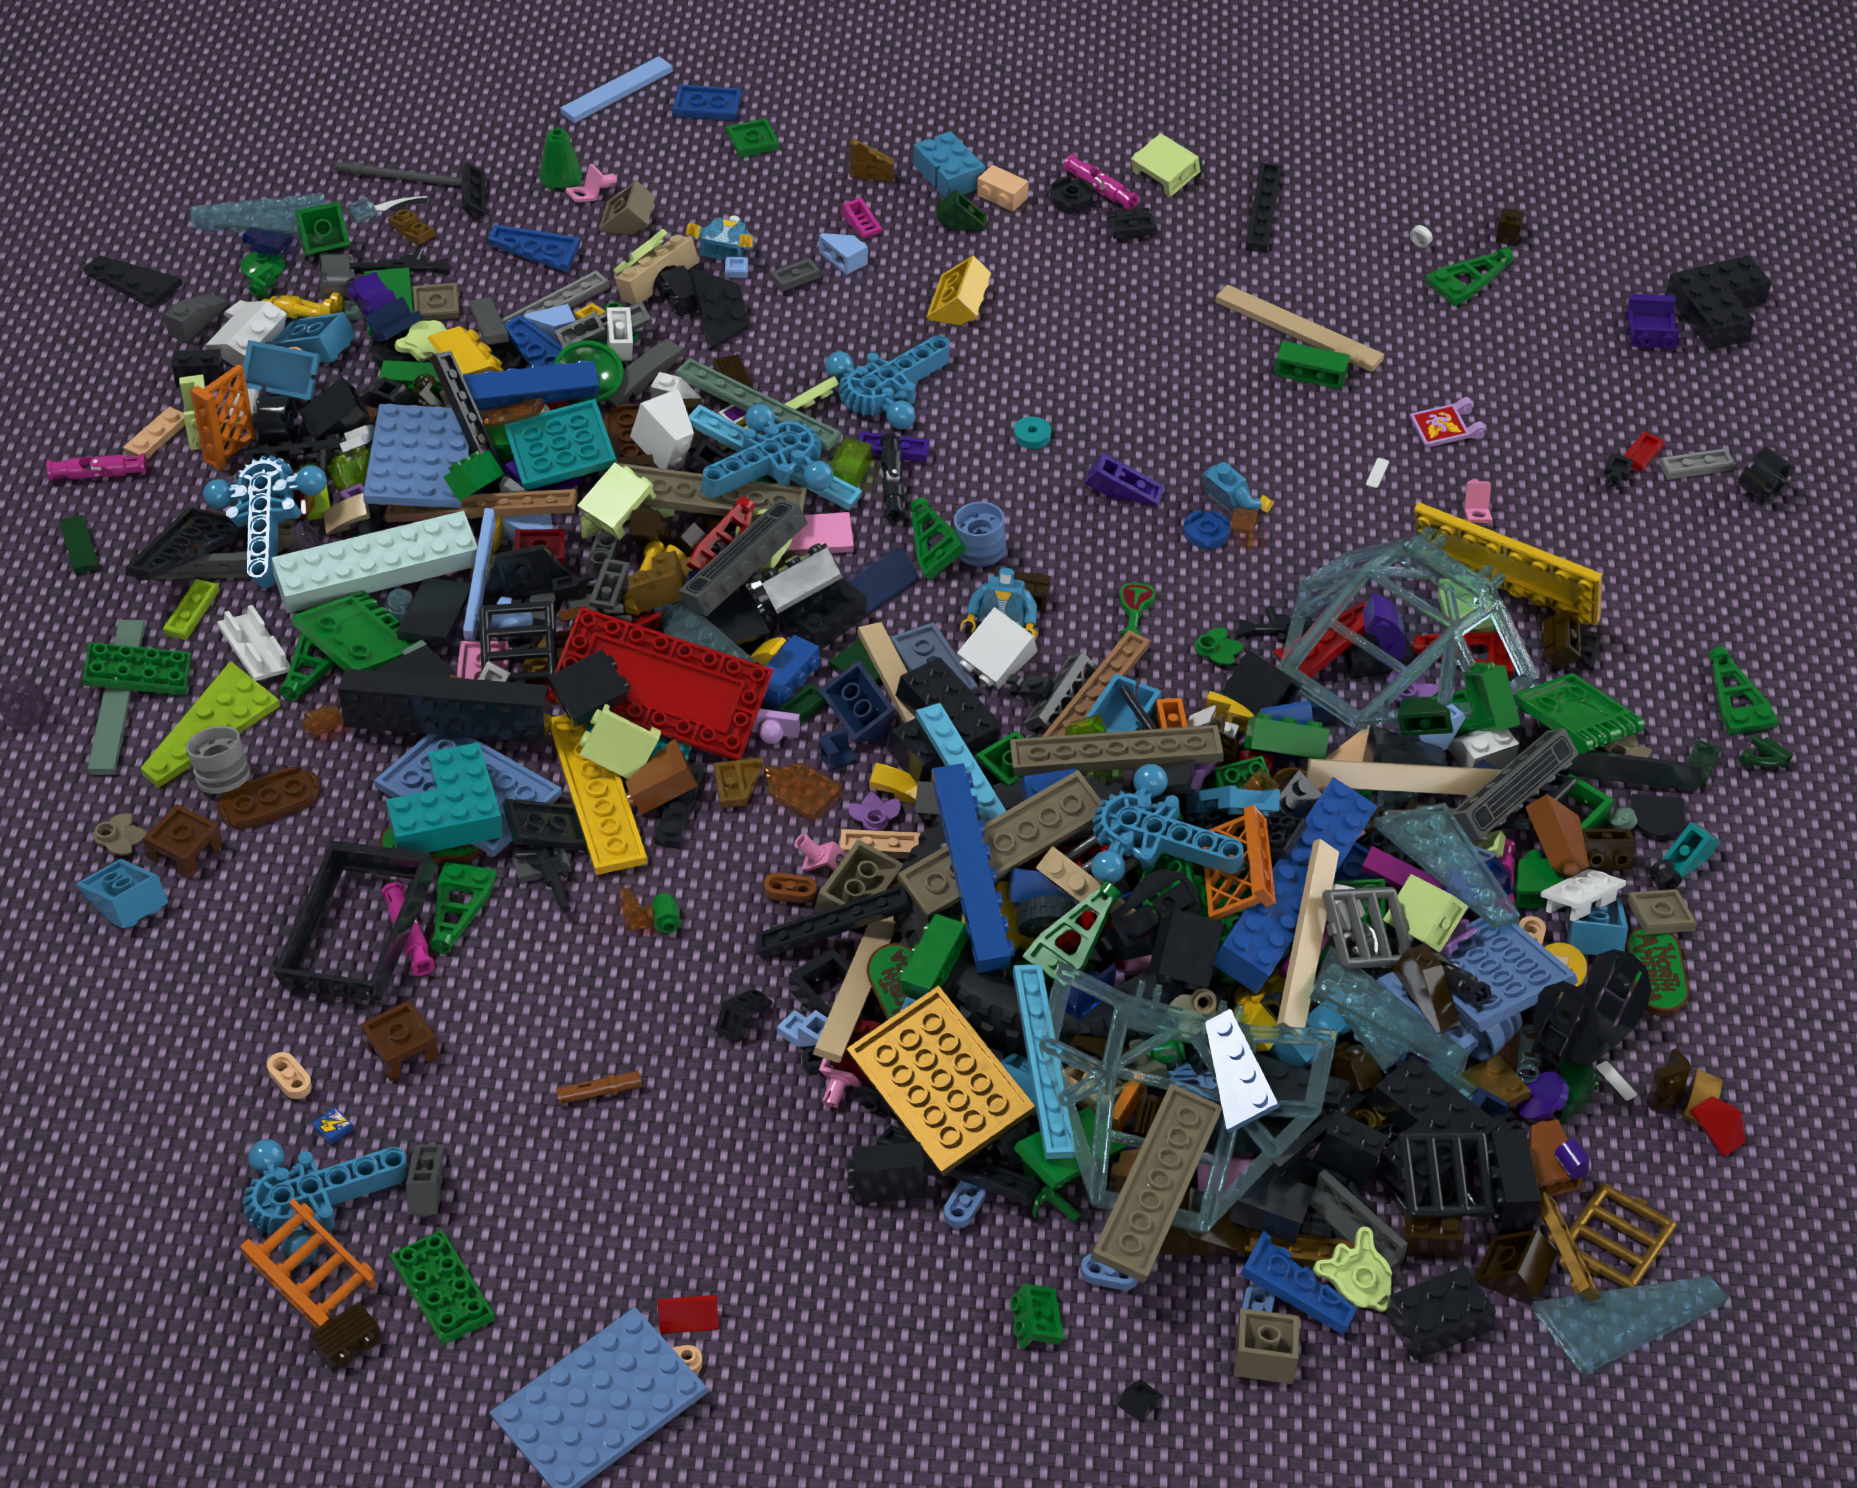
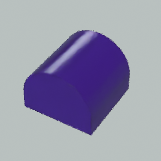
[1554,1138,1589,1179]

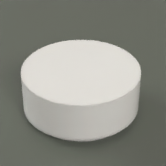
[1410,225,1433,248]

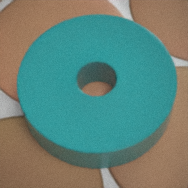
[1013,417,1051,449]

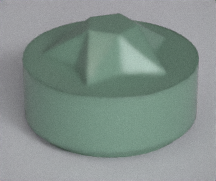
[1609,808,1637,830]

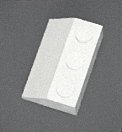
[205,301,287,367]

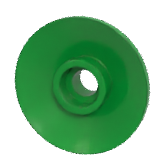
[240,249,286,277]

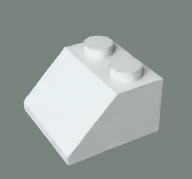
[1447,729,1519,770]

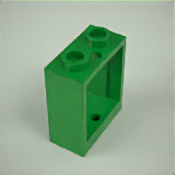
[1462,662,1521,732]
[1553,773,1614,829]

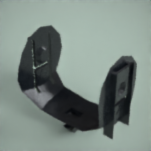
[1088,869,1200,963]
[1529,949,1652,1073]

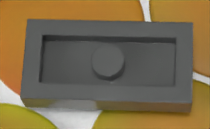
[771,258,821,292]

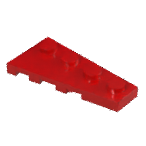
[1274,601,1367,683]

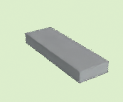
[1659,448,1735,480]

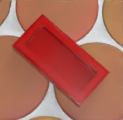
[1624,431,1665,472]

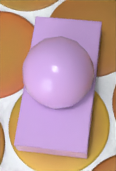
[752,709,800,744]

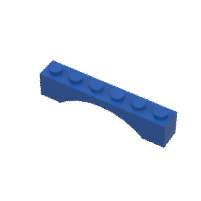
[1006,868,1161,925]

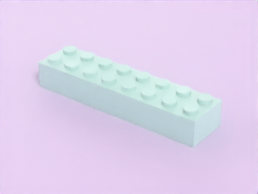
[272,511,478,613]

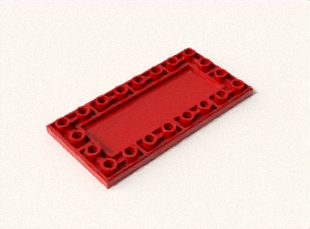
[549,607,774,761]

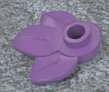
[1388,670,1439,703]
[849,792,900,831]
[1433,919,1478,956]

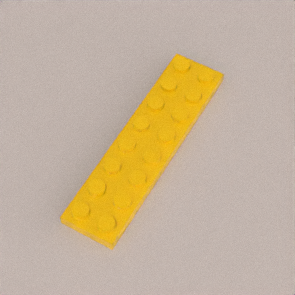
[550,715,647,875]

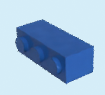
[762,635,821,709]

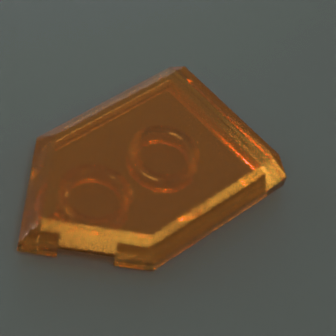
[481,397,544,427]
[766,763,843,820]

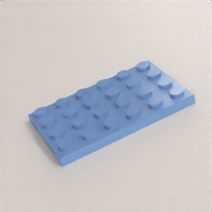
[363,404,470,508]
[374,734,562,857]
[1431,909,1578,1032]
[489,1307,708,1488]

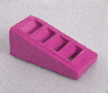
[840,198,883,239]

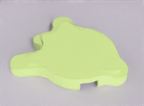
[613,229,668,276]
[395,320,446,362]
[1313,1227,1392,1312]

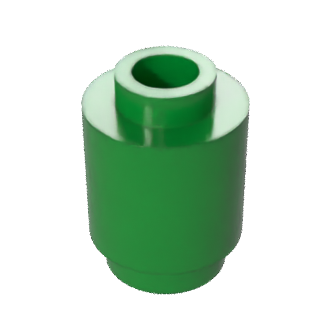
[651,893,681,933]

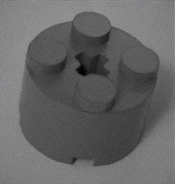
[320,254,355,300]

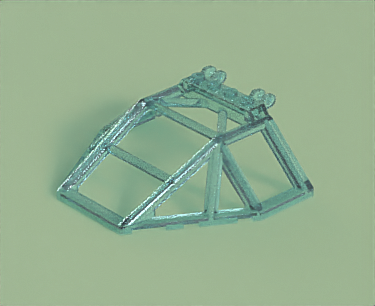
[1280,527,1540,730]
[1039,961,1338,1234]

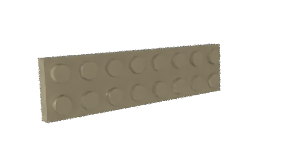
[617,463,807,516]
[1010,725,1223,777]
[898,770,1102,920]
[1091,1083,1222,1283]

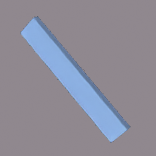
[560,56,673,123]
[463,508,496,641]

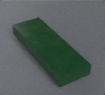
[59,515,99,574]

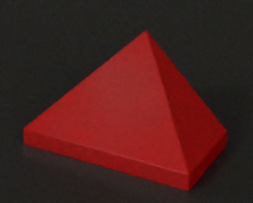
[1690,1096,1745,1157]

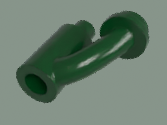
[1739,735,1793,768]

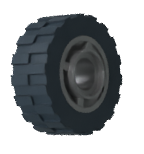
[1017,896,1078,939]

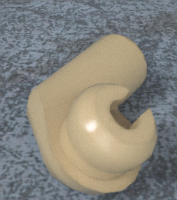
[1334,344,1362,363]

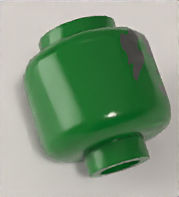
[1146,1034,1187,1071]

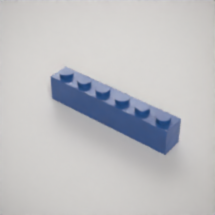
[462,361,599,411]

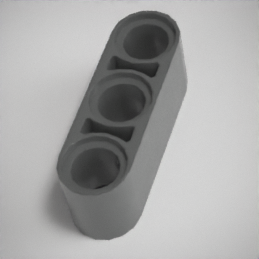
[589,524,625,580]

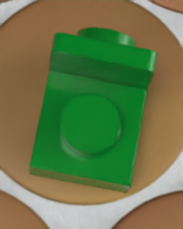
[247,262,276,300]

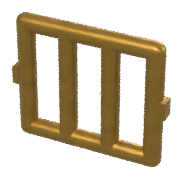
[1558,1183,1677,1290]

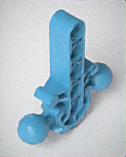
[825,335,950,430]
[701,403,834,498]
[203,455,327,589]
[1091,764,1244,884]
[243,1139,408,1266]

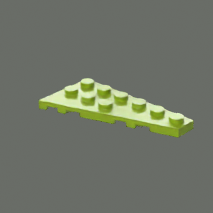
[141,661,280,788]

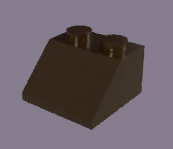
[1474,1229,1558,1300]

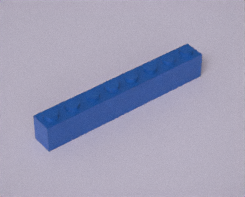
[932,763,1015,973]

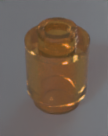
[302,705,342,737]

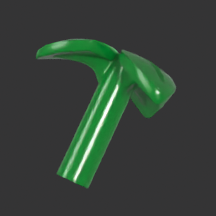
[1032,1184,1081,1223]

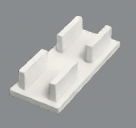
[217,605,290,681]
[1541,869,1626,921]

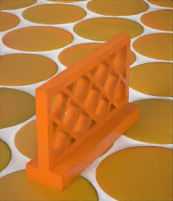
[190,364,256,472]
[1202,804,1276,920]

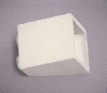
[630,389,694,470]
[957,607,1037,689]

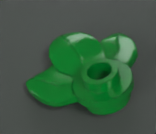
[1194,628,1244,666]

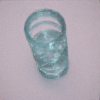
[1516,1025,1542,1083]

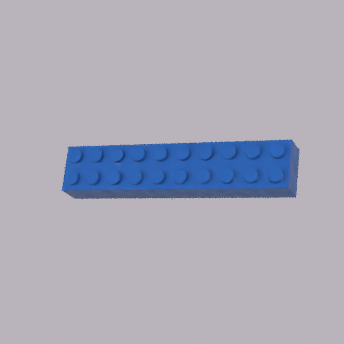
[1214,777,1378,994]

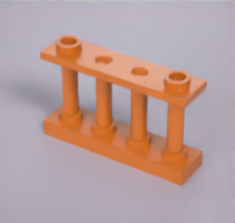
[240,1198,376,1329]

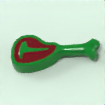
[1120,582,1156,637]

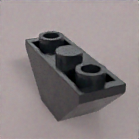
[359,377,422,413]

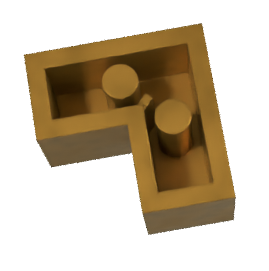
[629,551,685,613]

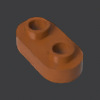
[764,873,817,903]

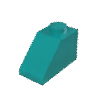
[1661,822,1721,878]

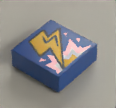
[312,1107,353,1145]

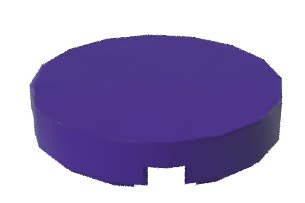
[1517,1072,1569,1123]

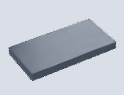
[889,622,979,694]

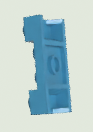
[1185,785,1280,820]

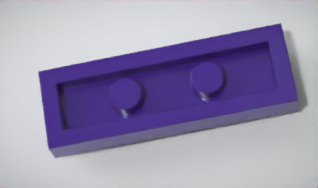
[856,431,930,462]

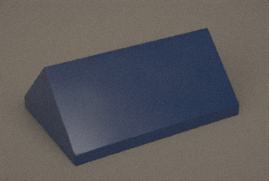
[844,547,919,615]
[819,660,896,743]

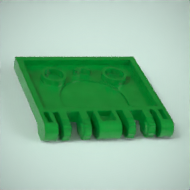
[291,591,429,671]
[1513,673,1645,754]

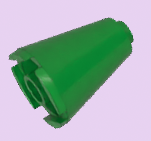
[539,128,582,191]

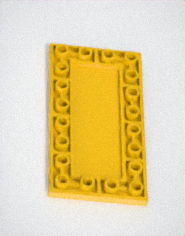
[1414,502,1602,625]

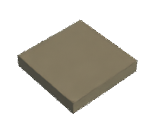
[412,283,460,321]
[1626,889,1697,935]

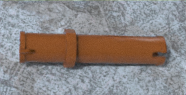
[556,1070,642,1105]

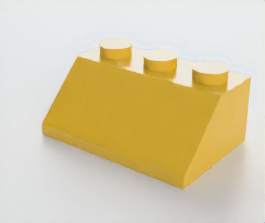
[926,256,991,325]
[427,326,504,375]

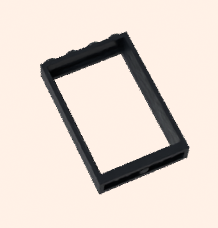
[273,841,437,1001]

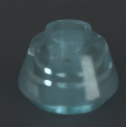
[384,589,414,621]

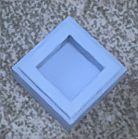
[725,257,748,278]

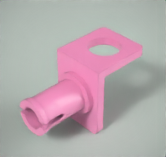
[566,164,617,202]
[1464,479,1492,523]
[794,834,847,872]
[819,1058,863,1108]

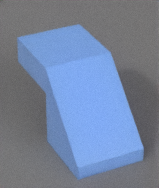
[777,1010,828,1047]

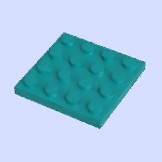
[503,399,617,491]

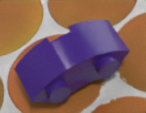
[345,272,397,317]
[1363,593,1406,659]

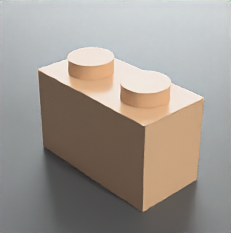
[977,165,1029,212]

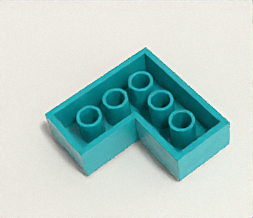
[386,742,503,853]

